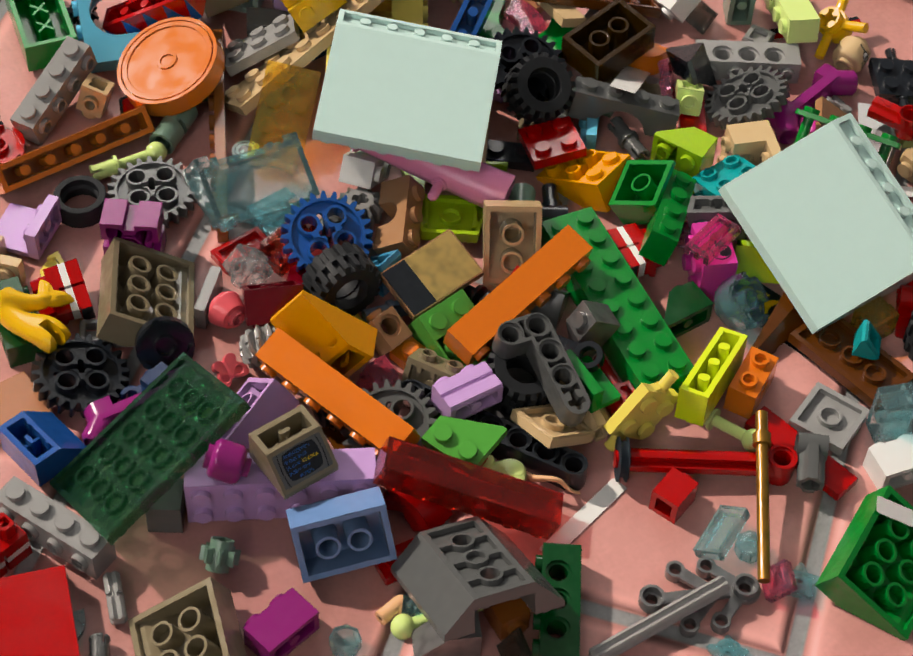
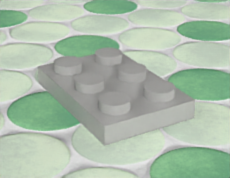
[225,14,300,77]

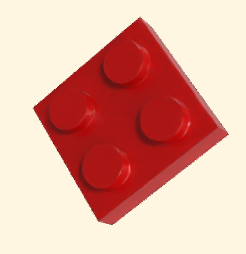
[518,116,587,170]

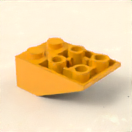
[536,149,632,213]
[270,290,378,378]

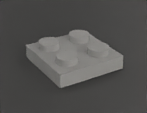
[788,382,870,456]

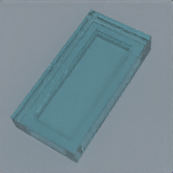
[693,505,750,561]

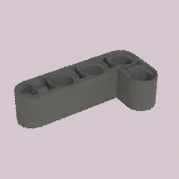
[492,312,591,427]

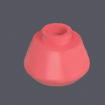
[208,291,245,329]

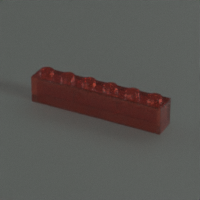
[373,436,564,540]

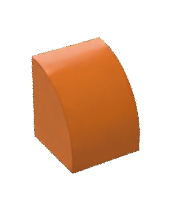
[628,43,668,76]

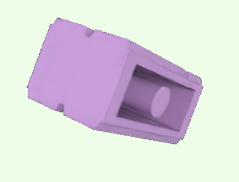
[431,361,503,419]

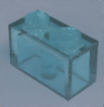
[866,382,913,444]

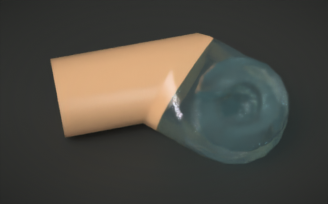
[375,595,422,625]

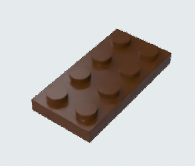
[788,318,913,412]

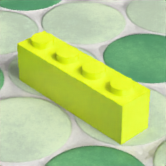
[674,326,748,427]

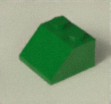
[608,160,676,225]

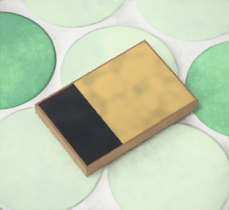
[381,229,484,321]

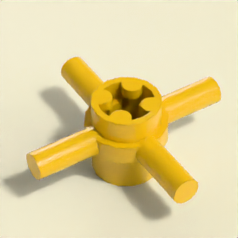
[814,0,869,60]

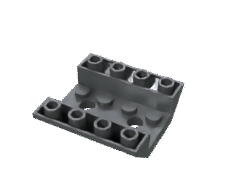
[391,516,565,642]

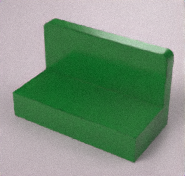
[566,349,621,413]

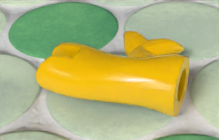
[0,280,75,354]

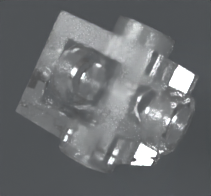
[222,244,274,290]

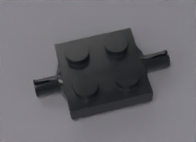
[868,48,913,107]

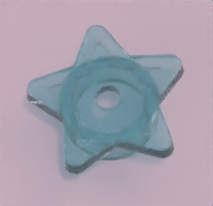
[779,563,819,600]
[707,635,749,656]

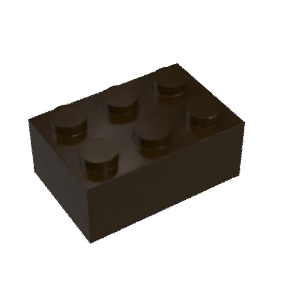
[561,0,656,82]

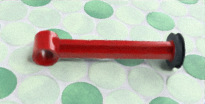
[613,436,798,486]

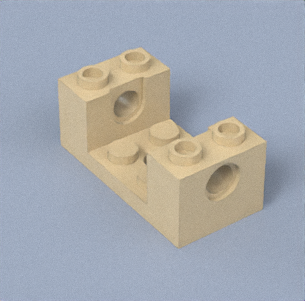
[717,120,781,240]

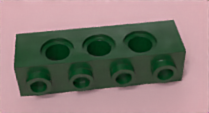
[532,543,582,656]

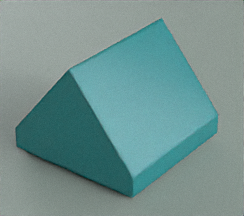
[852,319,881,360]

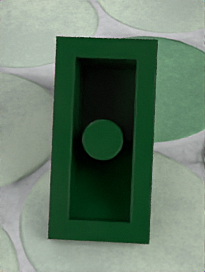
[664,280,713,338]

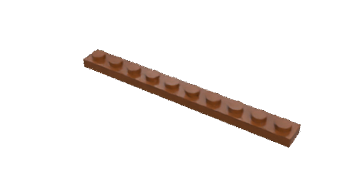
[208,29,229,242]

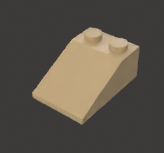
[483,200,543,290]

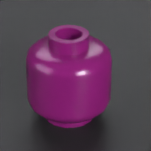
[202,439,252,485]

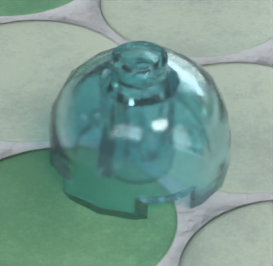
[714,271,769,331]

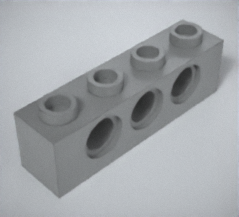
[695,39,802,84]

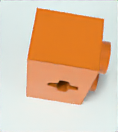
[723,346,779,419]

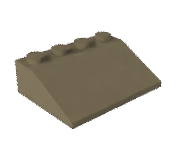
[96,236,195,347]
[128,577,247,656]

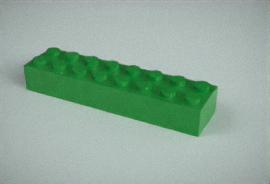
[541,207,694,393]

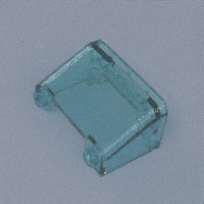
[182,132,320,232]

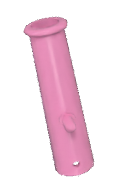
[351,148,517,208]

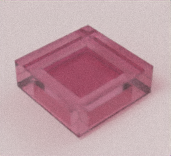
[762,559,798,603]

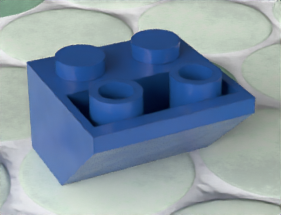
[0,411,90,487]

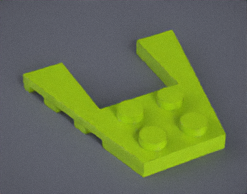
[401,161,508,243]

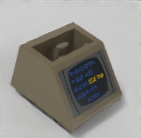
[248,404,339,500]

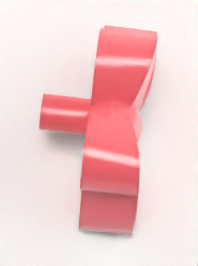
[211,353,249,390]

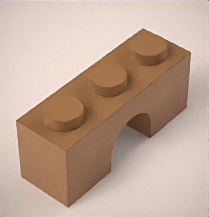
[373,174,425,259]

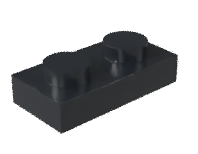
[486,139,534,172]

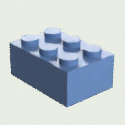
[285,486,397,583]

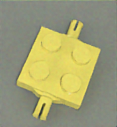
[603,369,679,452]

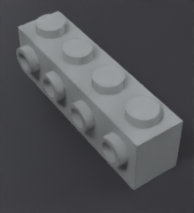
[10,36,97,146]
[0,476,117,580]

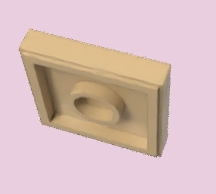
[510,404,595,449]

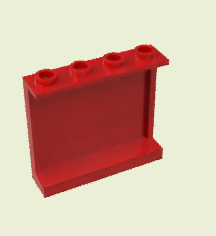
[0,565,80,656]

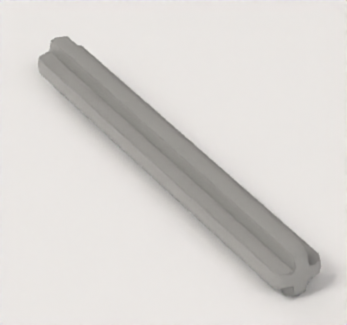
[588,576,730,656]

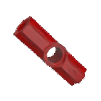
[867,96,913,141]

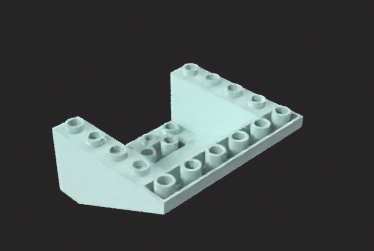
[312,9,502,172]
[718,113,913,334]

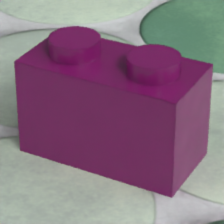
[243,588,319,656]

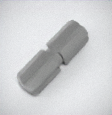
[103,571,128,625]

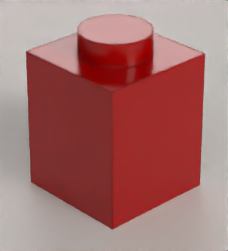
[649,467,699,524]

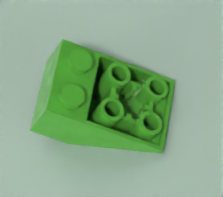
[408,289,492,367]

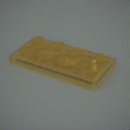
[245,60,321,176]

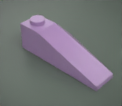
[199,377,299,455]

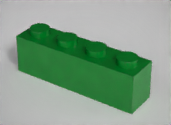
[638,169,696,266]

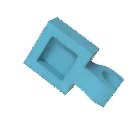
[578,118,599,149]

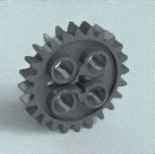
[704,65,790,130]
[107,156,198,228]
[340,379,438,478]

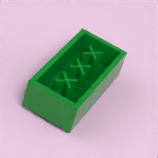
[5,0,77,71]

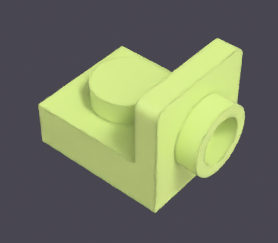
[675,79,705,117]

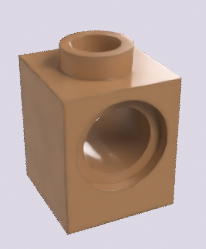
[365,306,413,357]

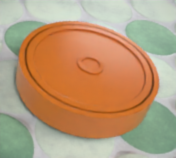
[117,17,225,117]

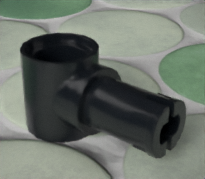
[542,183,568,221]

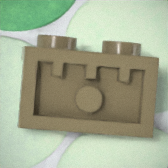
[401,348,464,387]

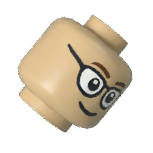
[832,36,871,73]

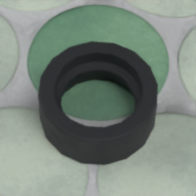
[53,175,107,228]

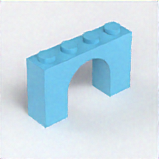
[71,0,139,73]

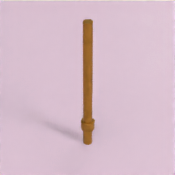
[753,410,771,584]

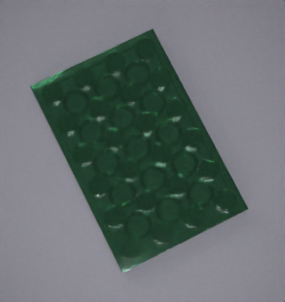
[49,352,251,545]

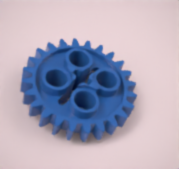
[280,191,373,272]

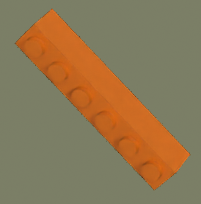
[0,105,155,195]
[443,225,593,365]
[255,328,421,467]

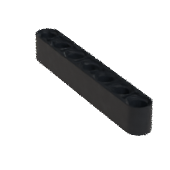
[399,379,588,491]

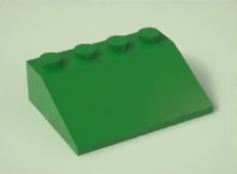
[815,485,913,641]

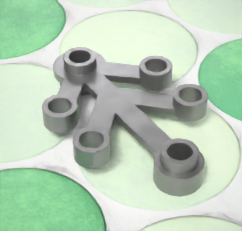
[638,557,761,638]

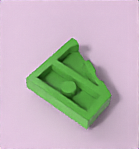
[421,415,507,477]

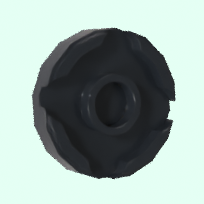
[134,316,195,369]

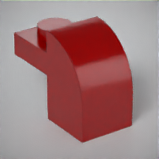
[382,473,453,532]

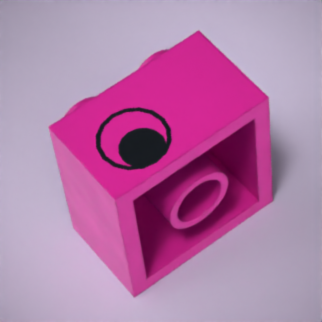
[682,220,738,302]

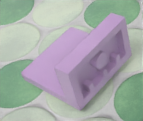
[0,194,62,260]

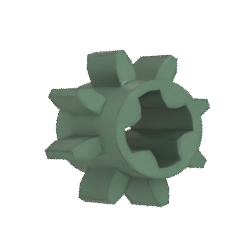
[199,536,241,574]

